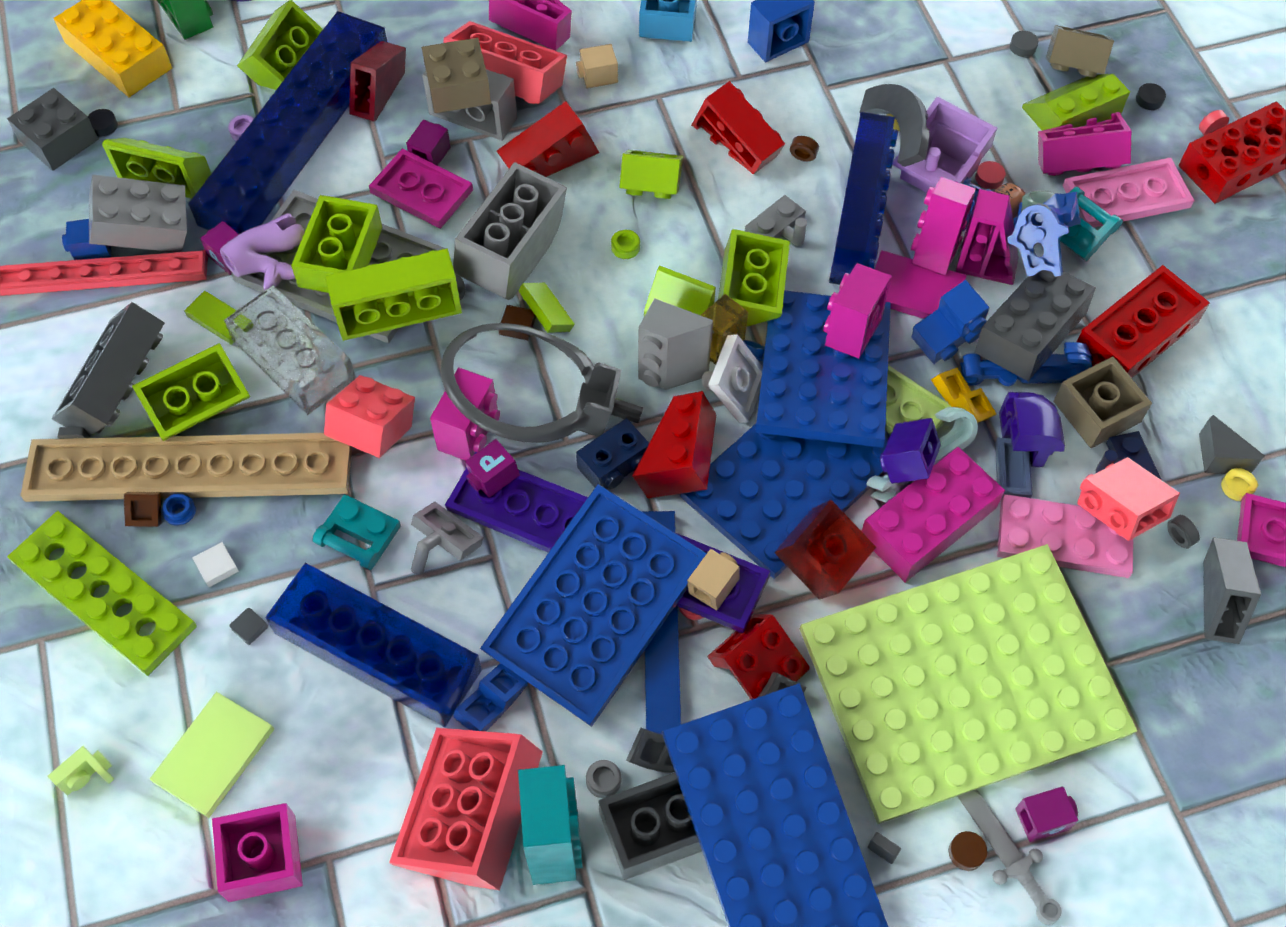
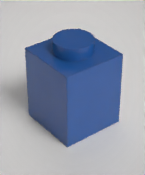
[62,219,111,260]

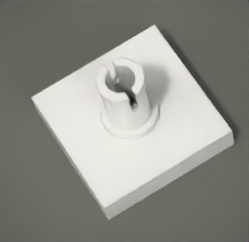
[702,334,763,423]

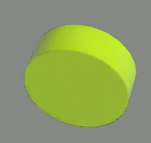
[611,230,640,259]

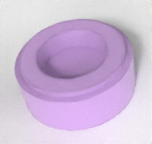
[228,115,259,143]

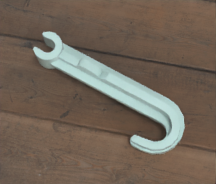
[866,407,978,503]

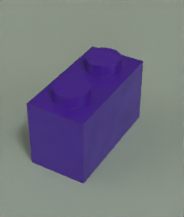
[880,418,941,484]

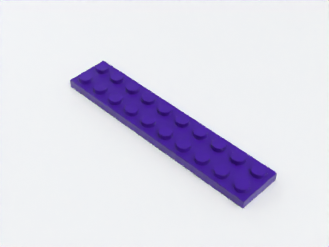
[445,452,770,633]

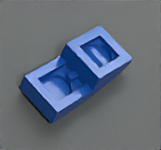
[453,663,528,731]

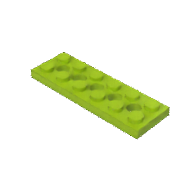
[7,510,197,676]

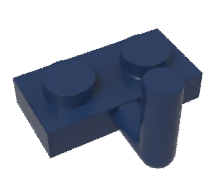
[1095,431,1162,480]

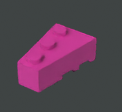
[1038,112,1132,176]
[911,177,976,275]
[955,189,1019,285]

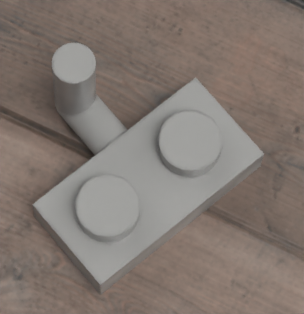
[745,195,807,246]
[411,502,484,575]

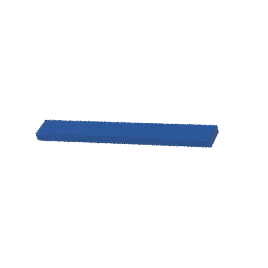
[642,511,681,734]

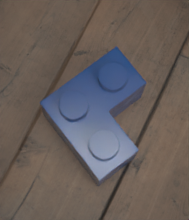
[911,279,989,364]

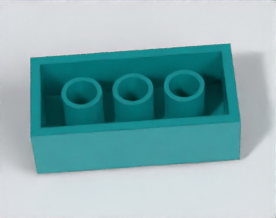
[518,765,583,885]

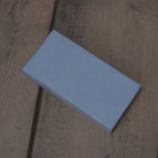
[995,437,1032,498]

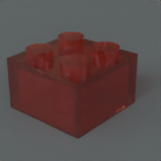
[774,500,876,600]

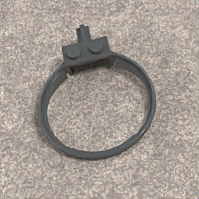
[441,323,643,443]

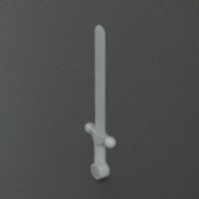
[957,789,1062,925]

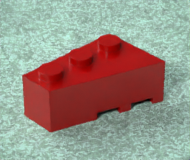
[691,81,785,174]
[497,101,599,177]
[633,391,716,499]

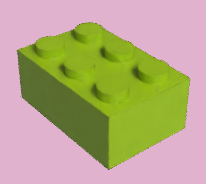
[291,195,383,293]

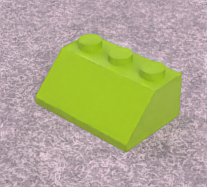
[237,0,332,95]
[1022,73,1130,131]
[102,138,212,200]
[715,229,790,327]
[132,343,250,441]

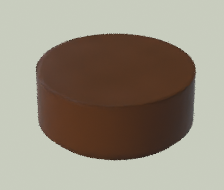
[789,136,819,162]
[948,831,987,871]

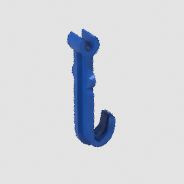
[960,342,1093,386]

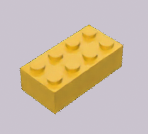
[53,0,173,98]

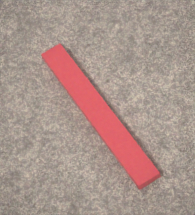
[0,250,208,296]

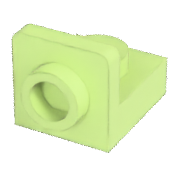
[48,746,114,796]

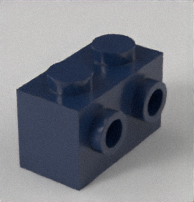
[576,418,649,489]

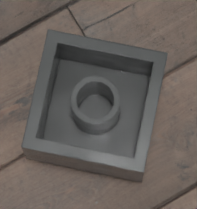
[7,88,99,171]

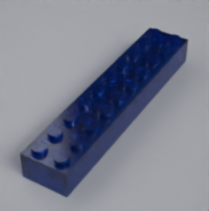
[188,11,387,234]

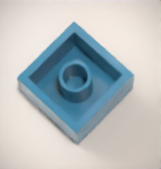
[639,0,697,42]

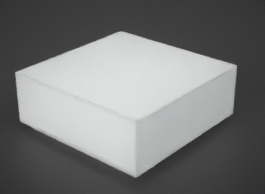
[192,542,239,587]

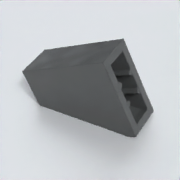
[1203,537,1261,644]

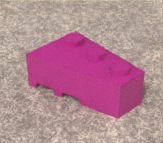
[489,0,572,51]

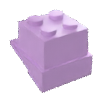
[893,97,997,193]

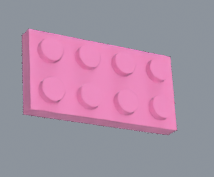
[1063,158,1195,227]
[997,494,1133,578]

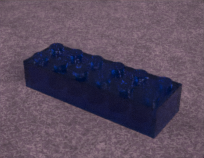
[829,112,898,285]
[265,562,482,727]

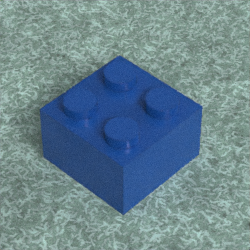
[747,0,815,63]

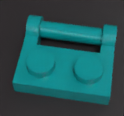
[1060,187,1123,262]
[312,494,401,570]

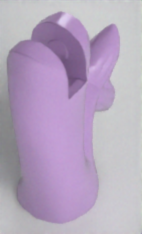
[220,213,305,291]

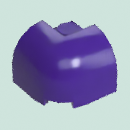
[999,392,1065,467]

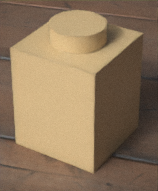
[576,44,618,89]
[687,549,739,611]

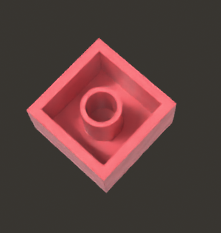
[324,375,415,458]

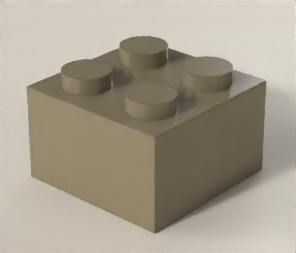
[1046,25,1114,77]
[421,38,491,114]
[1053,357,1152,448]

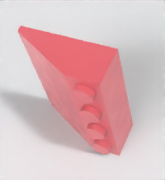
[389,727,543,890]

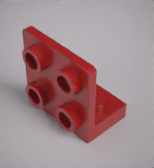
[707,614,810,700]

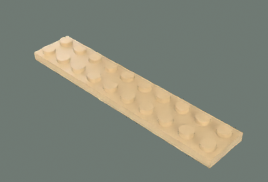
[20,433,352,502]

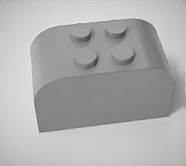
[453,162,567,300]

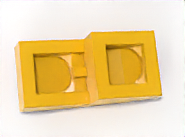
[931,367,997,423]

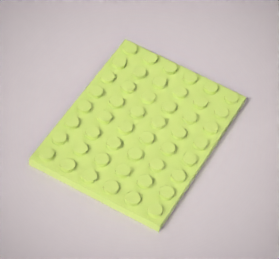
[799,544,1137,824]

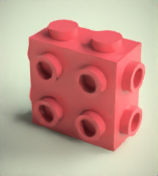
[1077,457,1180,541]

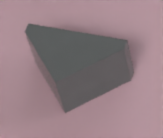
[1199,415,1265,474]

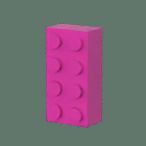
[860,447,1005,583]

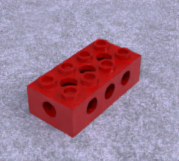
[1178,101,1286,204]
[1077,265,1210,378]

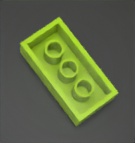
[325,248,462,341]

